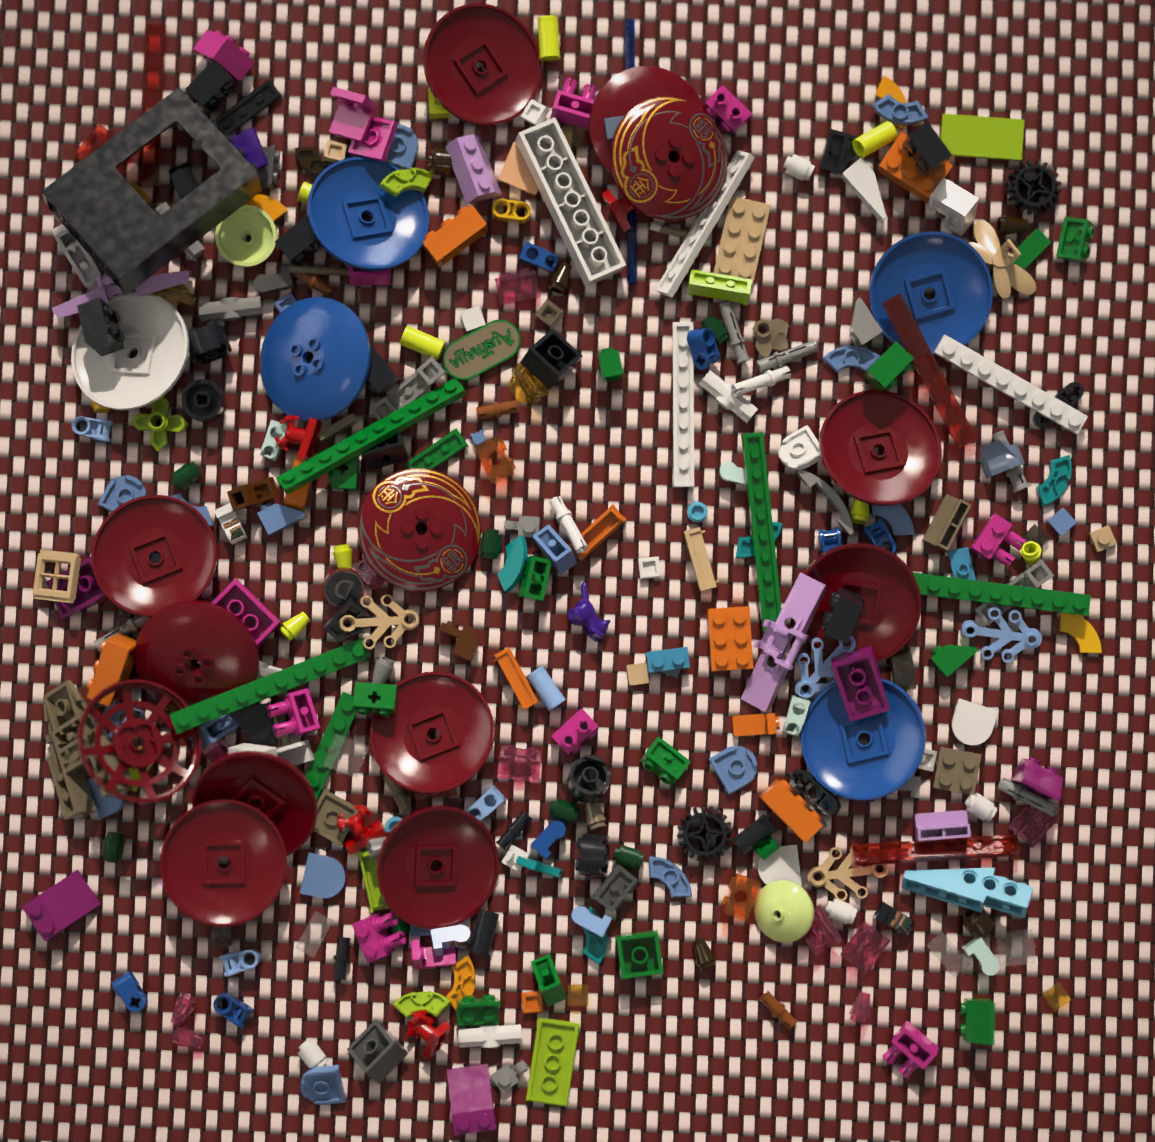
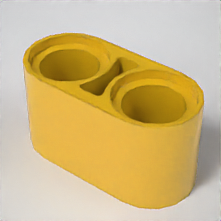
[492,199,531,224]

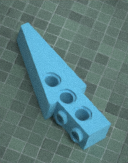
[902,868,1034,918]

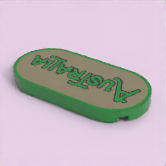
[443,320,520,381]

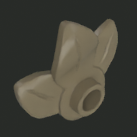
[753,319,789,358]

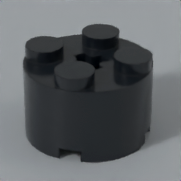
[187,320,232,364]
[182,379,226,423]
[566,755,611,803]
[575,834,610,877]

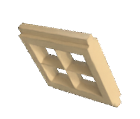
[33,550,81,603]

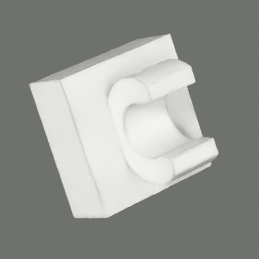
[520,99,550,126]
[501,844,529,872]

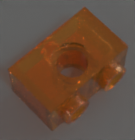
[474,436,516,485]
[720,873,761,922]

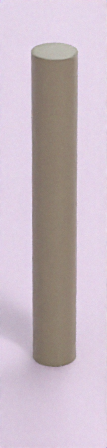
[287,264,349,276]

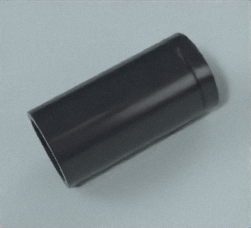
[732,814,777,856]
[469,909,499,955]

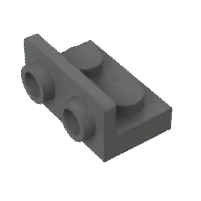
[258,145,280,190]
[592,864,638,912]

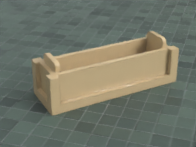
[683,527,719,592]

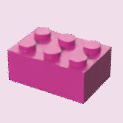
[211,578,282,648]

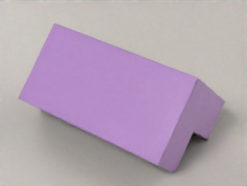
[914,810,971,841]

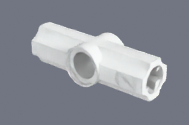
[699,370,758,423]
[458,1024,522,1048]

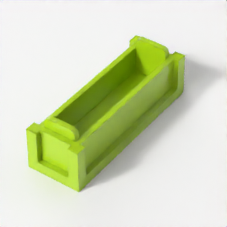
[687,269,752,306]
[356,849,390,913]

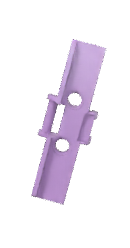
[52,270,192,318]
[741,573,827,712]

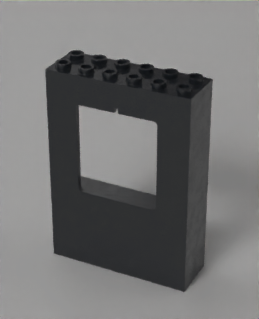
[41,87,262,296]

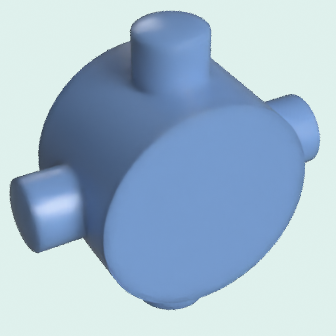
[470,430,487,447]

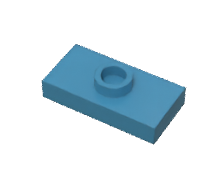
[947,547,976,580]

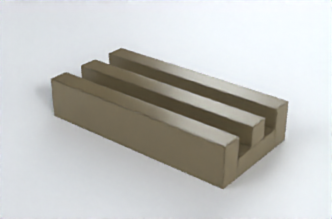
[318,413,358,443]

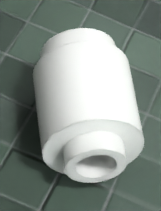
[783,154,815,181]
[965,793,997,822]
[825,898,857,924]
[298,1040,327,1069]

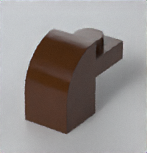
[227,477,279,511]
[439,621,478,661]

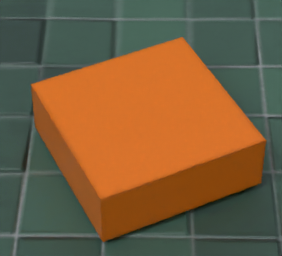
[521,990,544,1014]

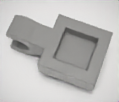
[504,516,540,538]
[490,1059,528,1093]

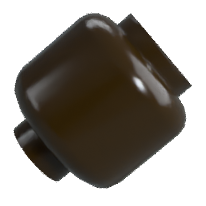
[428,148,454,175]
[963,908,994,938]

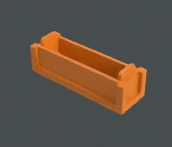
[568,504,627,561]
[493,647,539,710]

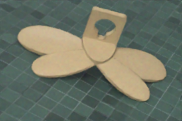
[968,220,1036,298]

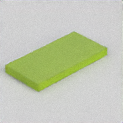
[940,113,1025,161]
[526,1017,580,1107]

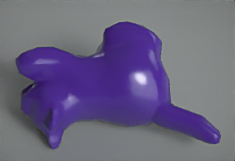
[568,582,611,642]

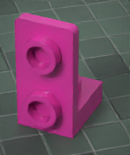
[411,940,456,970]

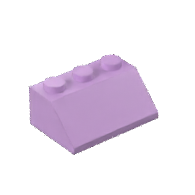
[445,134,502,204]

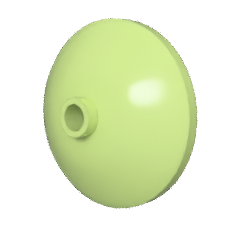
[215,205,277,267]
[754,880,814,943]

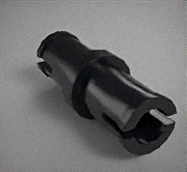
[496,811,532,851]
[333,937,350,980]

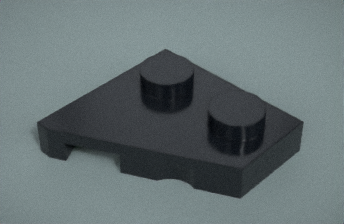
[818,129,857,175]
[323,597,378,642]
[231,703,277,746]

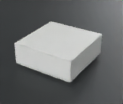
[460,306,486,332]
[638,556,661,579]

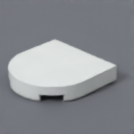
[778,425,821,470]
[951,698,999,745]
[758,844,802,886]

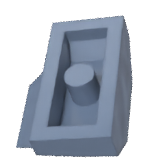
[979,440,1025,479]

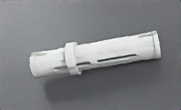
[731,366,791,397]
[549,496,588,553]

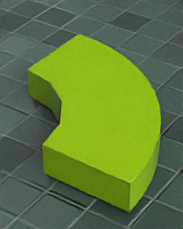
[379,168,434,197]
[393,991,452,1019]

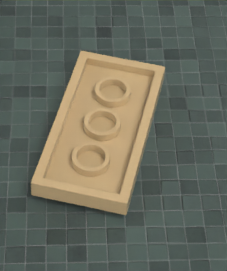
[713,196,771,285]

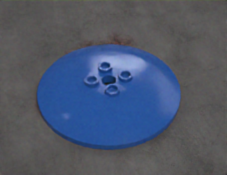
[307,157,429,271]
[869,231,993,356]
[260,297,371,421]
[801,678,926,800]

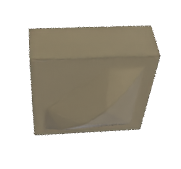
[535,299,564,327]

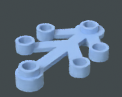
[961,606,1042,663]
[795,636,856,699]

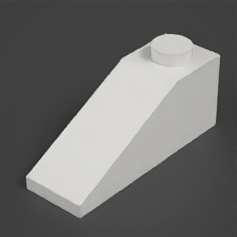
[841,158,886,223]
[52,224,102,288]

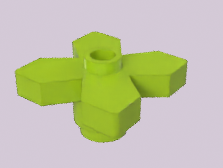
[131,396,188,451]

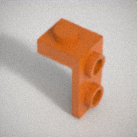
[732,713,780,736]

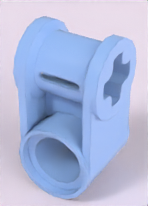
[72,416,114,442]
[219,948,261,977]

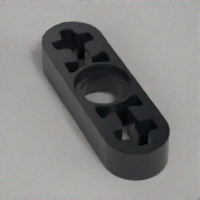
[1033,382,1084,428]
[790,769,841,815]

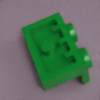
[1056,217,1095,264]
[639,736,691,786]
[456,994,501,1026]

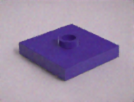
[231,127,269,170]

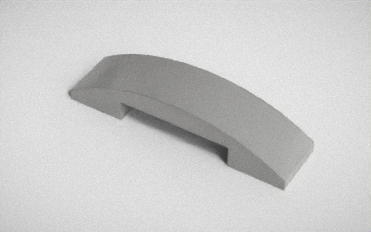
[370,356,445,420]
[796,470,854,537]
[975,559,1054,626]

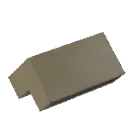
[922,494,971,552]

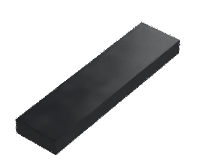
[214,79,282,136]

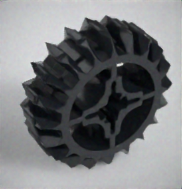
[1005,160,1061,215]
[677,806,733,862]

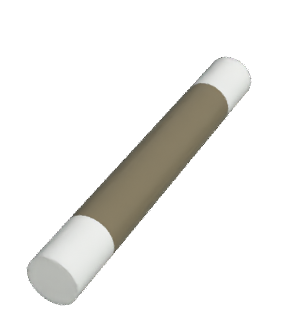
[650,222,711,245]

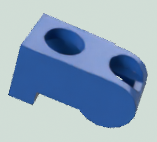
[518,241,560,273]
[530,820,566,859]

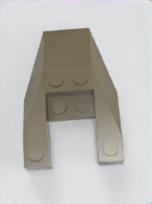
[43,680,134,820]

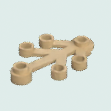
[339,594,419,650]
[807,844,889,901]

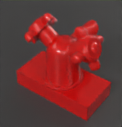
[602,190,640,232]
[274,415,323,460]
[336,805,386,855]
[406,1009,451,1060]

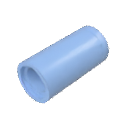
[526,665,566,711]

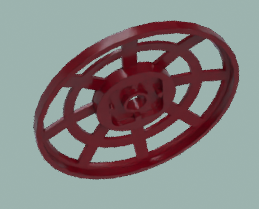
[77,679,202,804]

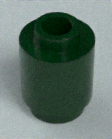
[699,315,729,346]
[171,461,203,490]
[479,528,502,559]
[548,798,580,824]
[101,831,126,863]
[612,845,644,870]

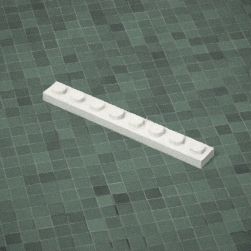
[655,150,755,298]
[672,322,694,487]
[934,334,1088,435]

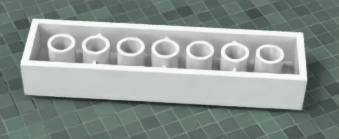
[515,117,626,287]

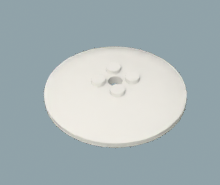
[71,292,189,410]

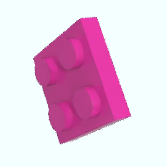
[348,117,398,162]

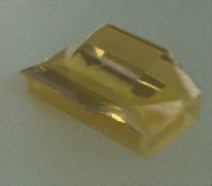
[152,284,197,307]
[507,363,549,403]

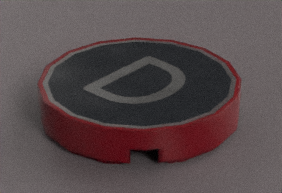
[323,567,364,608]

